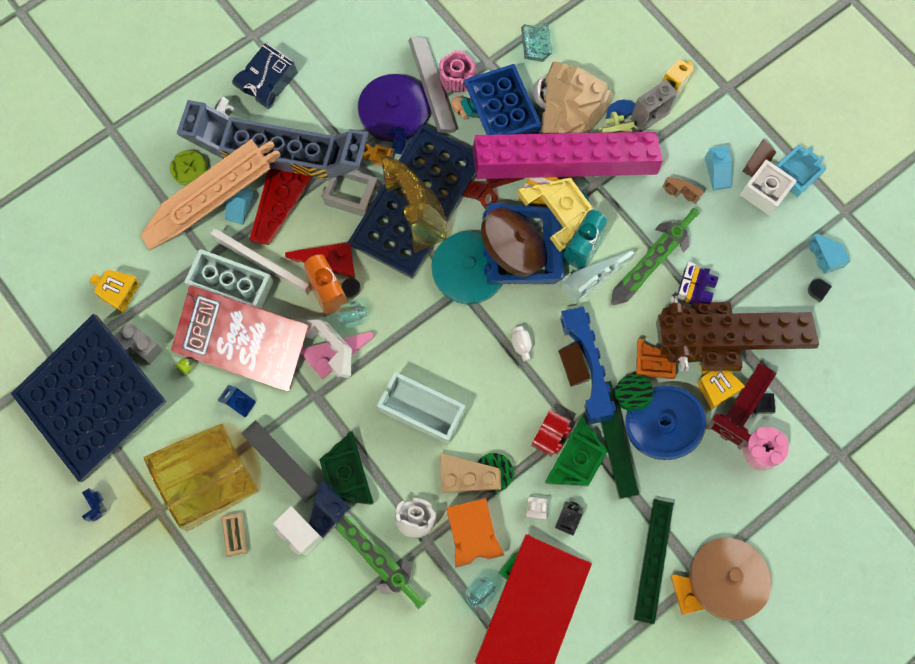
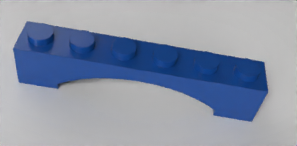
[560,307,616,425]

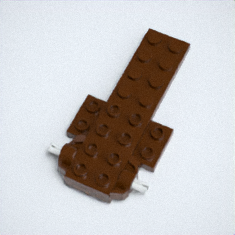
[656,296,819,372]

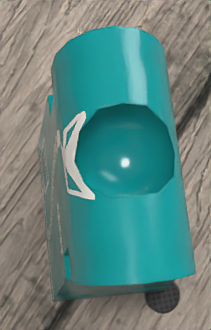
[563,210,607,270]

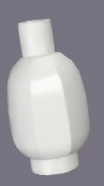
[511,326,532,362]

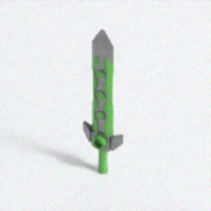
[611,208,700,305]
[334,512,426,609]

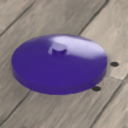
[358,74,430,142]

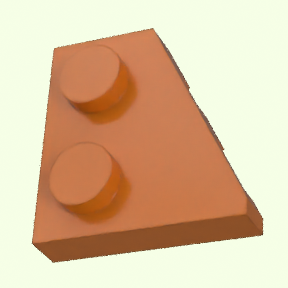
[636,339,676,379]

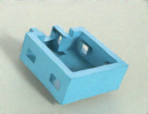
[776,145,826,198]

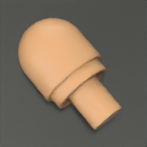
[451,96,469,119]

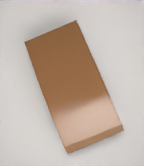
[662,177,704,204]

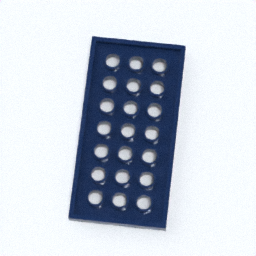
[347,124,476,279]

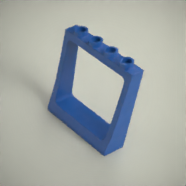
[482,203,564,284]

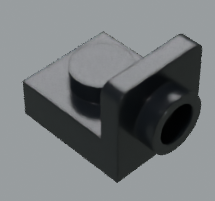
[555,501,583,536]

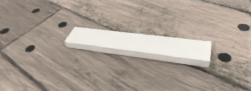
[211,229,311,295]

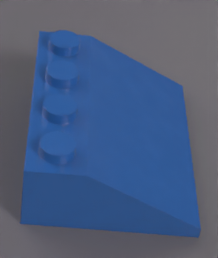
[464,64,541,135]

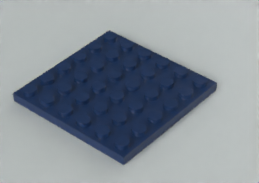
[11,314,167,482]

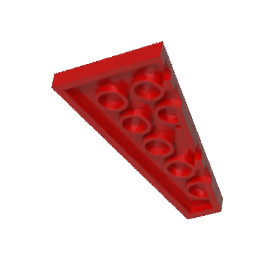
[250,168,314,245]

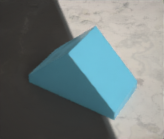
[225,188,255,225]

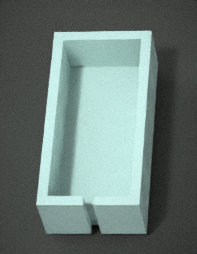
[377,372,466,445]

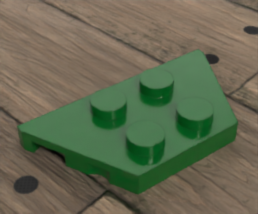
[544,416,607,487]

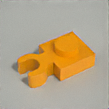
[362,144,394,167]

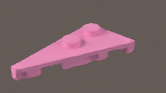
[301,332,374,379]

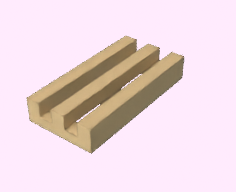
[221,513,248,557]

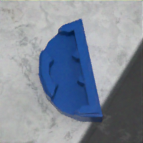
[606,99,635,125]

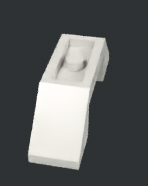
[297,320,352,379]

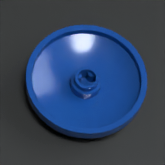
[625,386,706,460]

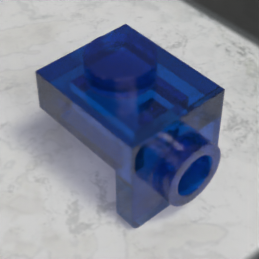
[82,488,107,522]

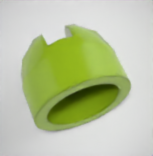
[175,358,193,375]

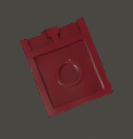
[706,363,777,450]

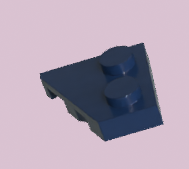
[309,481,351,538]

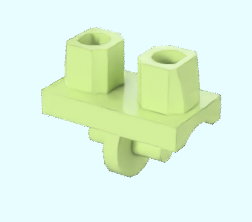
[598,112,635,133]

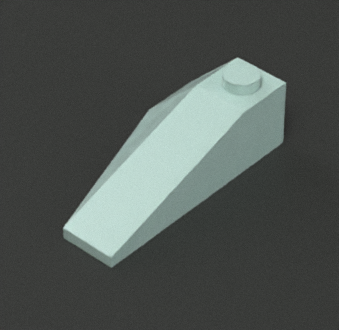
[561,250,634,305]

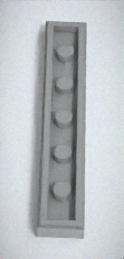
[408,37,456,133]

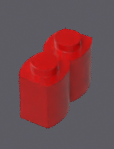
[531,410,572,457]

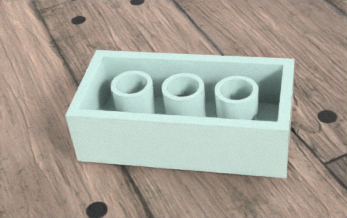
[184,249,273,309]

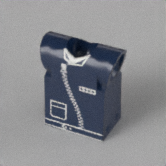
[232,42,298,109]

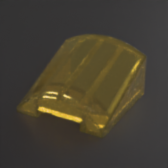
[381,155,447,252]
[143,423,259,532]

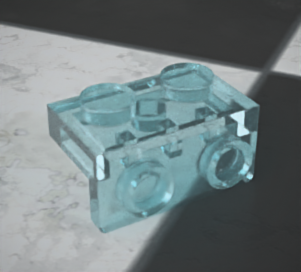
[521,22,552,62]

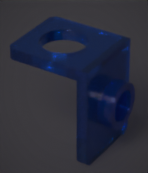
[218,385,256,417]

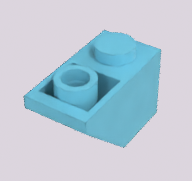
[808,234,850,274]

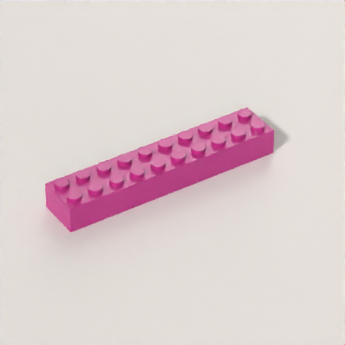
[472,132,663,179]

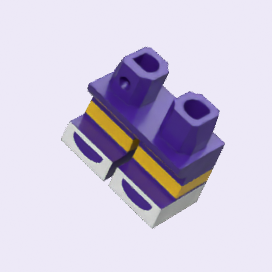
[677,262,718,304]

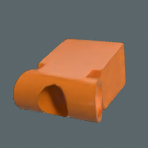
[304,255,349,316]
[446,498,504,568]

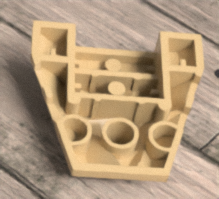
[541,61,613,134]

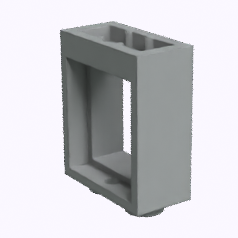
[630,80,678,132]
[321,171,378,217]

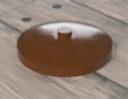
[481,208,546,277]

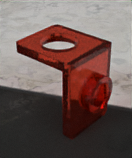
[463,181,498,210]

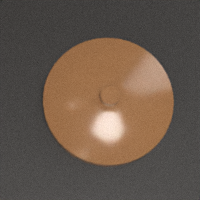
[689,538,772,621]

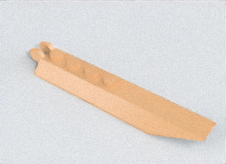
[141,139,280,250]

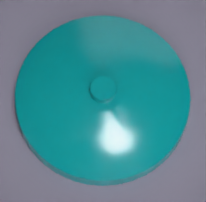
[432,231,506,304]

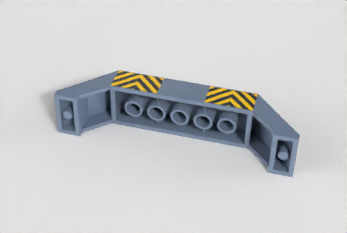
[177,100,368,179]

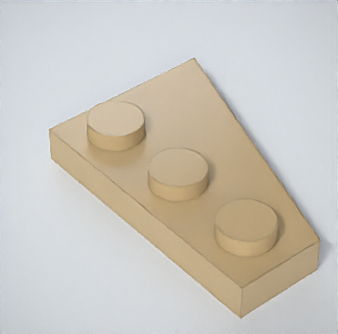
[440,453,501,493]

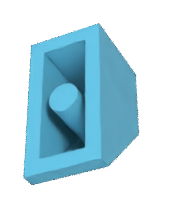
[705,145,732,191]

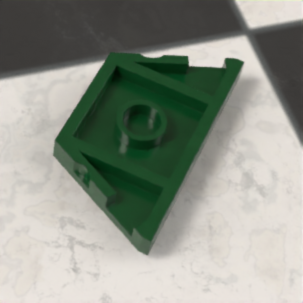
[319,431,374,505]

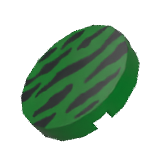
[614,374,654,411]
[477,453,514,493]

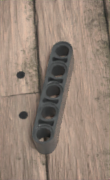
[241,420,319,502]

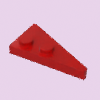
[285,243,355,278]

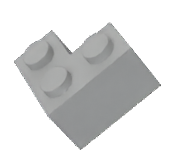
[114,321,163,364]

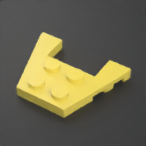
[516,178,593,252]

